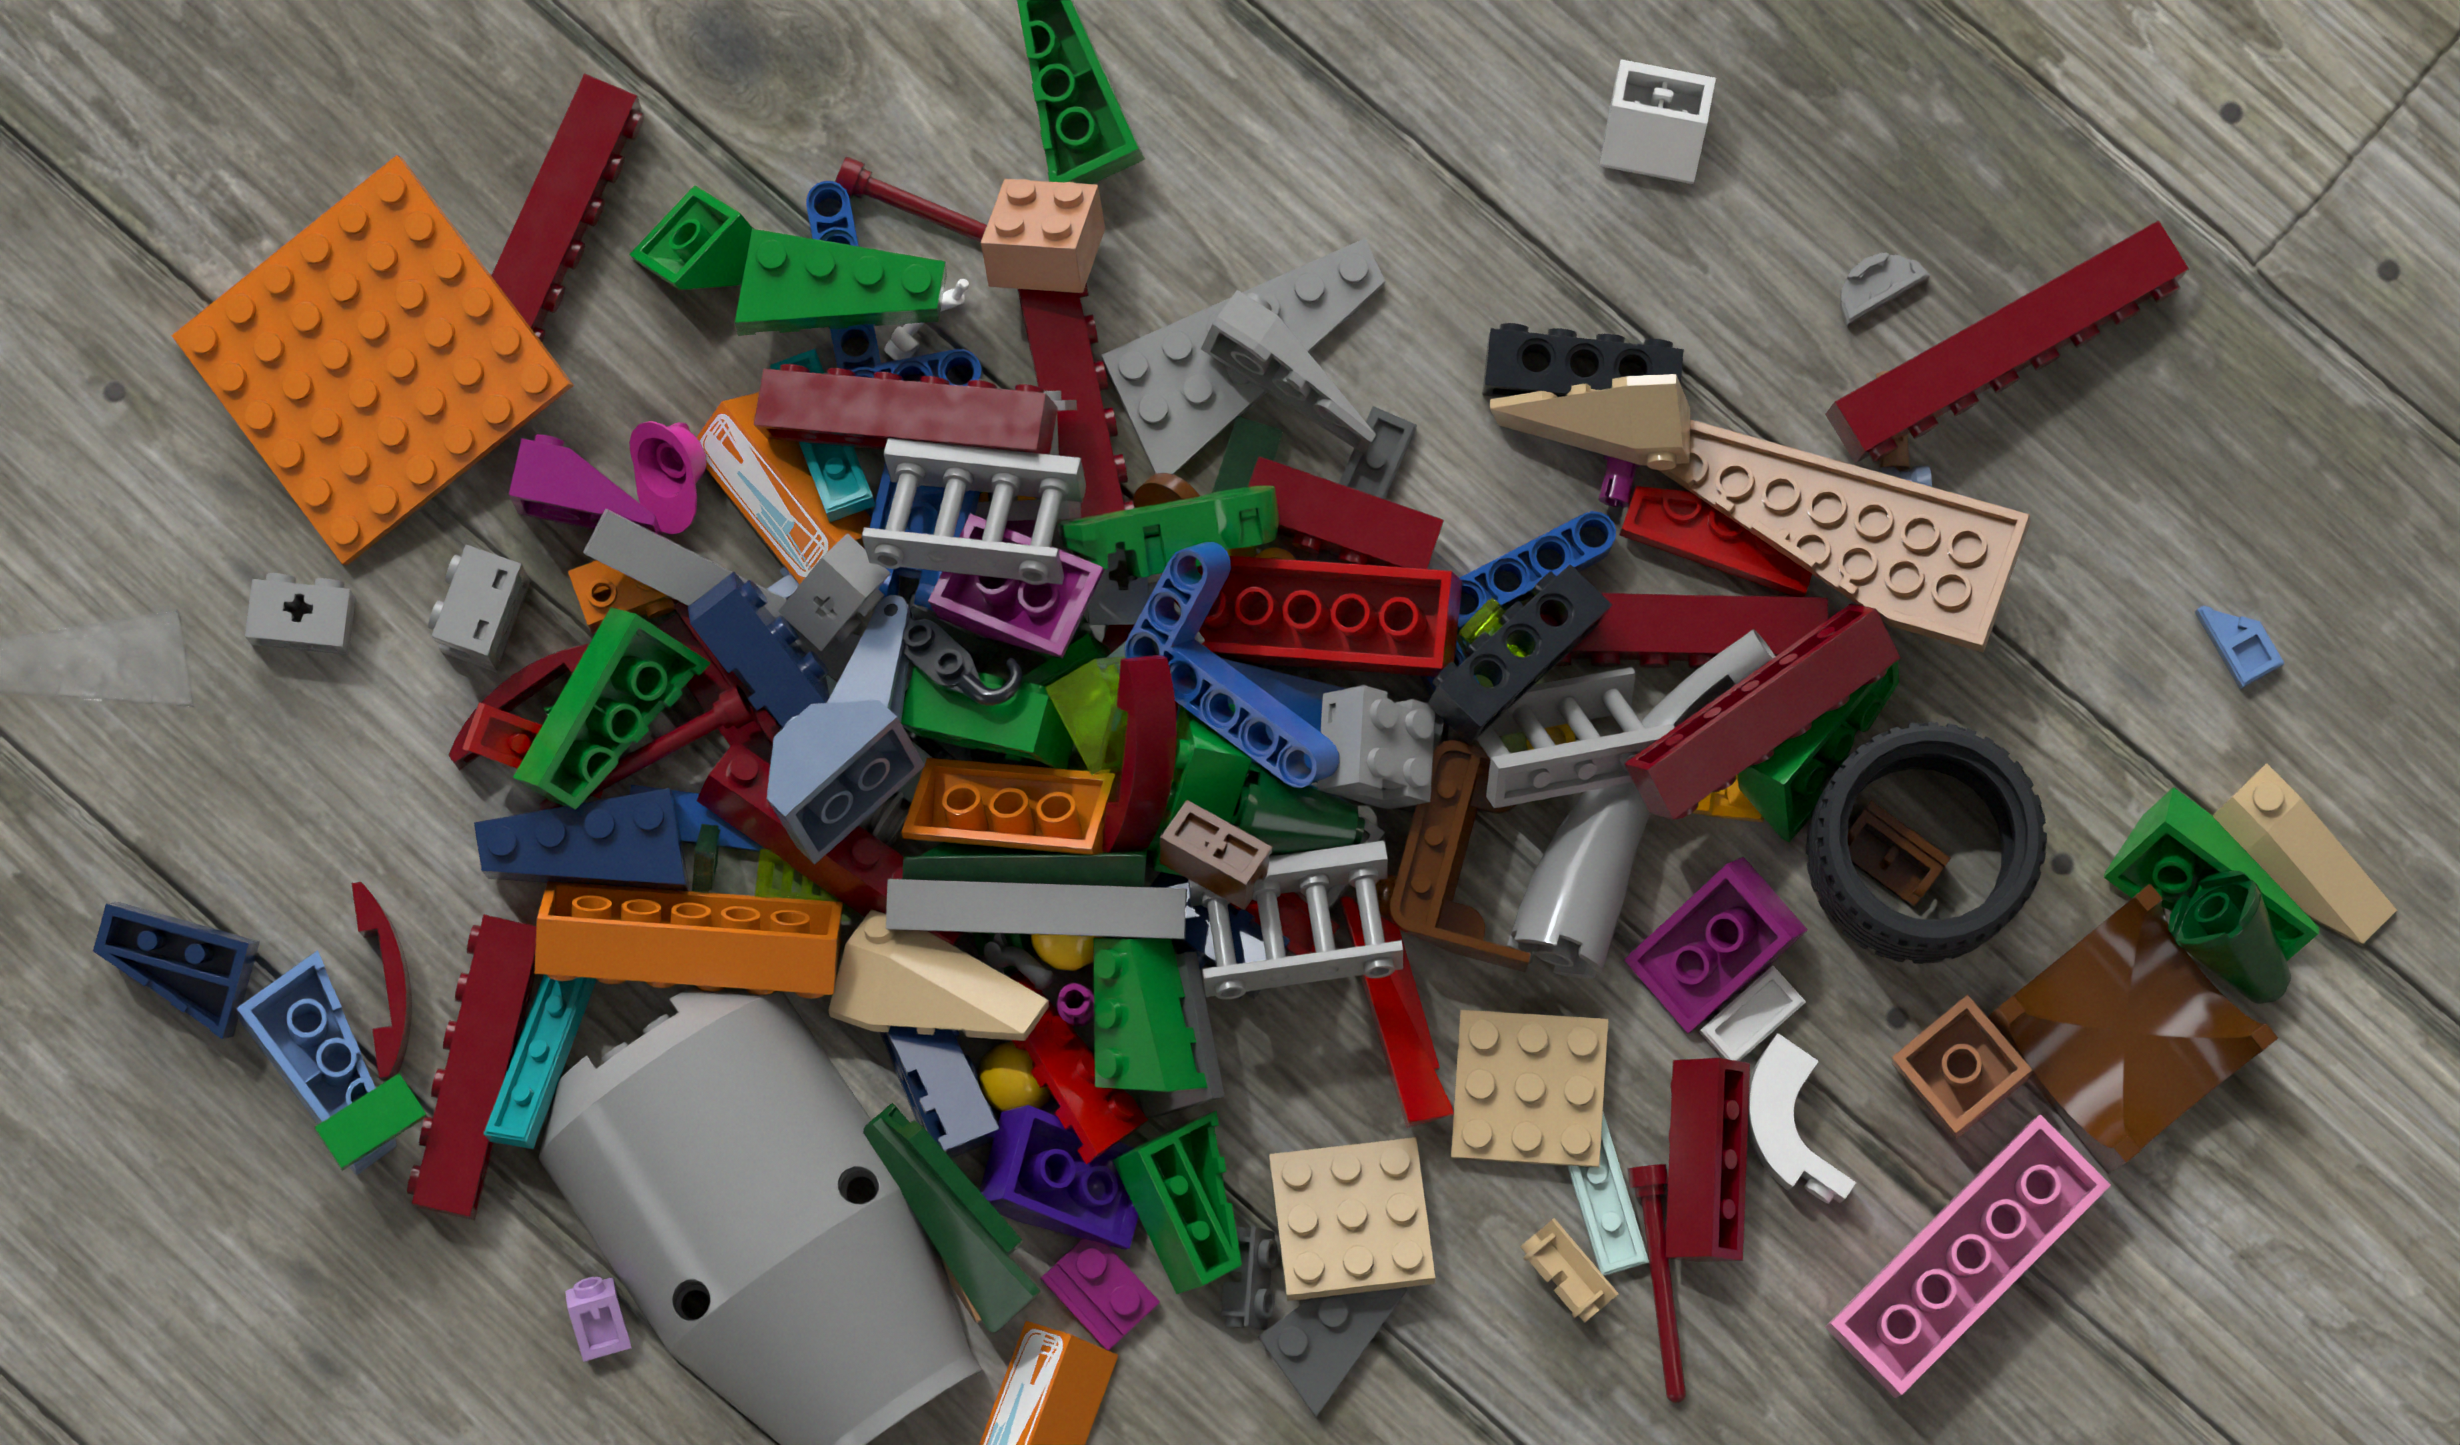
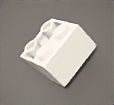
[1599,59,1716,184]

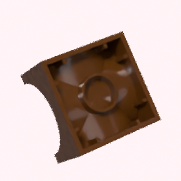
[1987,884,2278,1174]

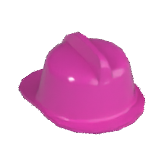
[629,421,707,534]

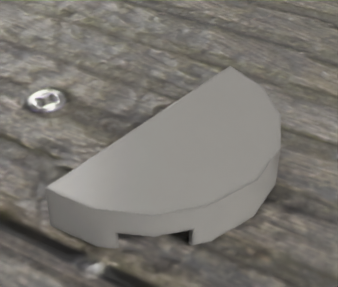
[1840,253,1931,327]

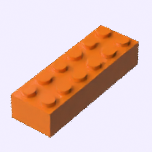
[535,881,843,999]

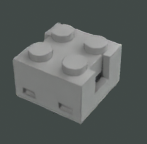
[428,545,531,672]
[1317,685,1435,810]

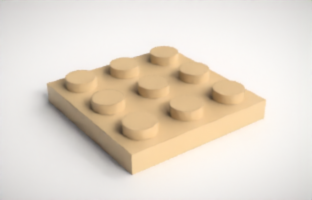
[1451,1010,1608,1168]
[1269,1137,1435,1301]

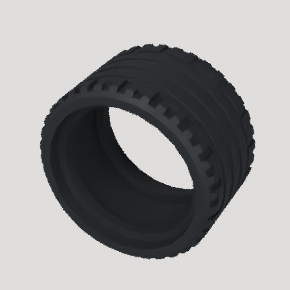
[1806,722,2047,964]

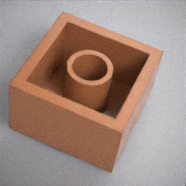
[981,179,1105,293]
[1891,994,2032,1140]

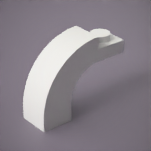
[1748,1033,1856,1204]

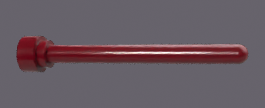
[835,156,987,243]
[539,685,756,811]
[1627,1164,1686,1403]

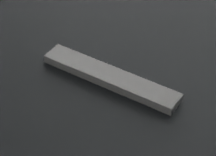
[583,509,862,680]
[886,879,1187,939]

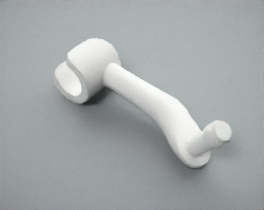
[884,279,969,360]

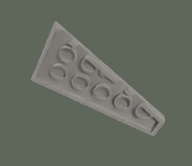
[1101,238,1385,475]

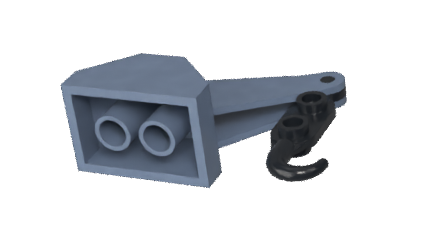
[767,595,1023,864]

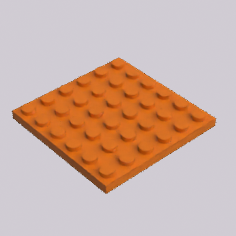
[171,155,574,566]

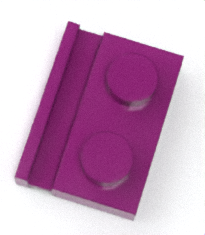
[1040,1239,1160,1351]

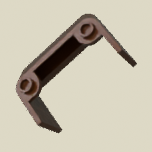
[1390,740,1573,973]

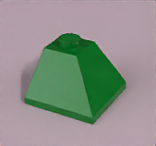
[629,185,754,290]

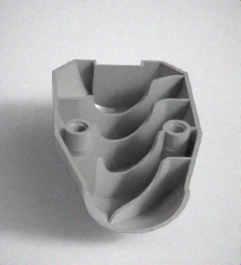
[539,985,983,1445]

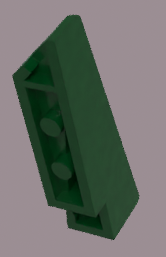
[902,842,1147,887]
[863,1103,1040,1333]

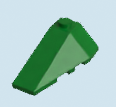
[1737,660,1899,843]
[2104,787,2320,962]

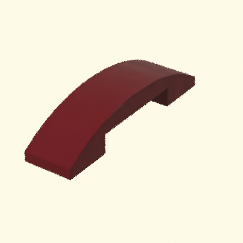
[449,644,589,770]
[1102,655,1177,853]
[351,882,412,1082]

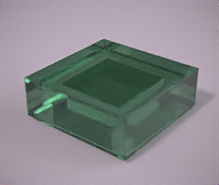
[692,824,721,893]

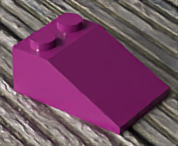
[509,435,663,536]
[928,514,1104,658]
[1624,857,1808,1034]

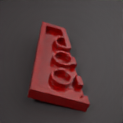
[1619,486,1812,597]
[1009,971,1148,1165]

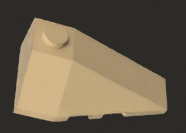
[1490,374,1690,470]
[2212,763,2397,945]
[828,909,1049,1041]

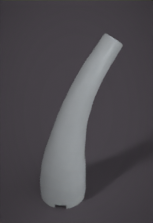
[1507,629,1776,979]

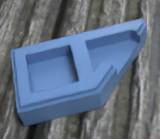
[2195,606,2285,689]

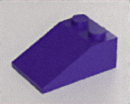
[979,1105,1139,1250]

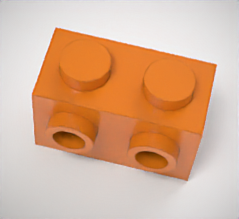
[568,560,679,634]

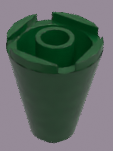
[1230,758,1365,855]
[2168,871,2291,1004]

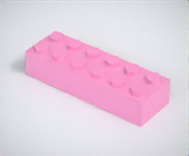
[1825,1114,2111,1398]

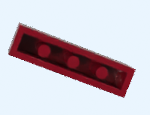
[1248,456,1444,569]
[1665,1058,1750,1262]

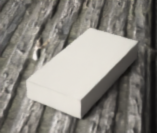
[1699,966,1806,1061]

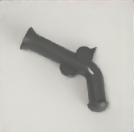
[975,933,1053,990]

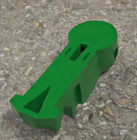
[1058,485,1280,578]

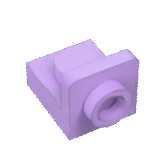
[565,1277,631,1362]

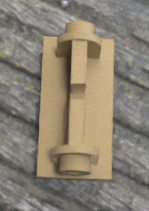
[1520,1218,1619,1323]

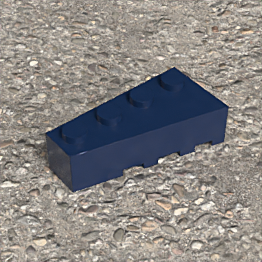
[474,788,690,891]

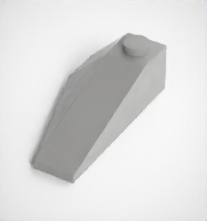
[1201,290,1376,454]

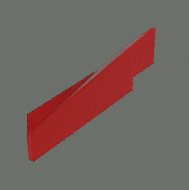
[1340,896,1454,1128]

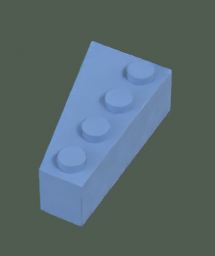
[237,950,397,1176]

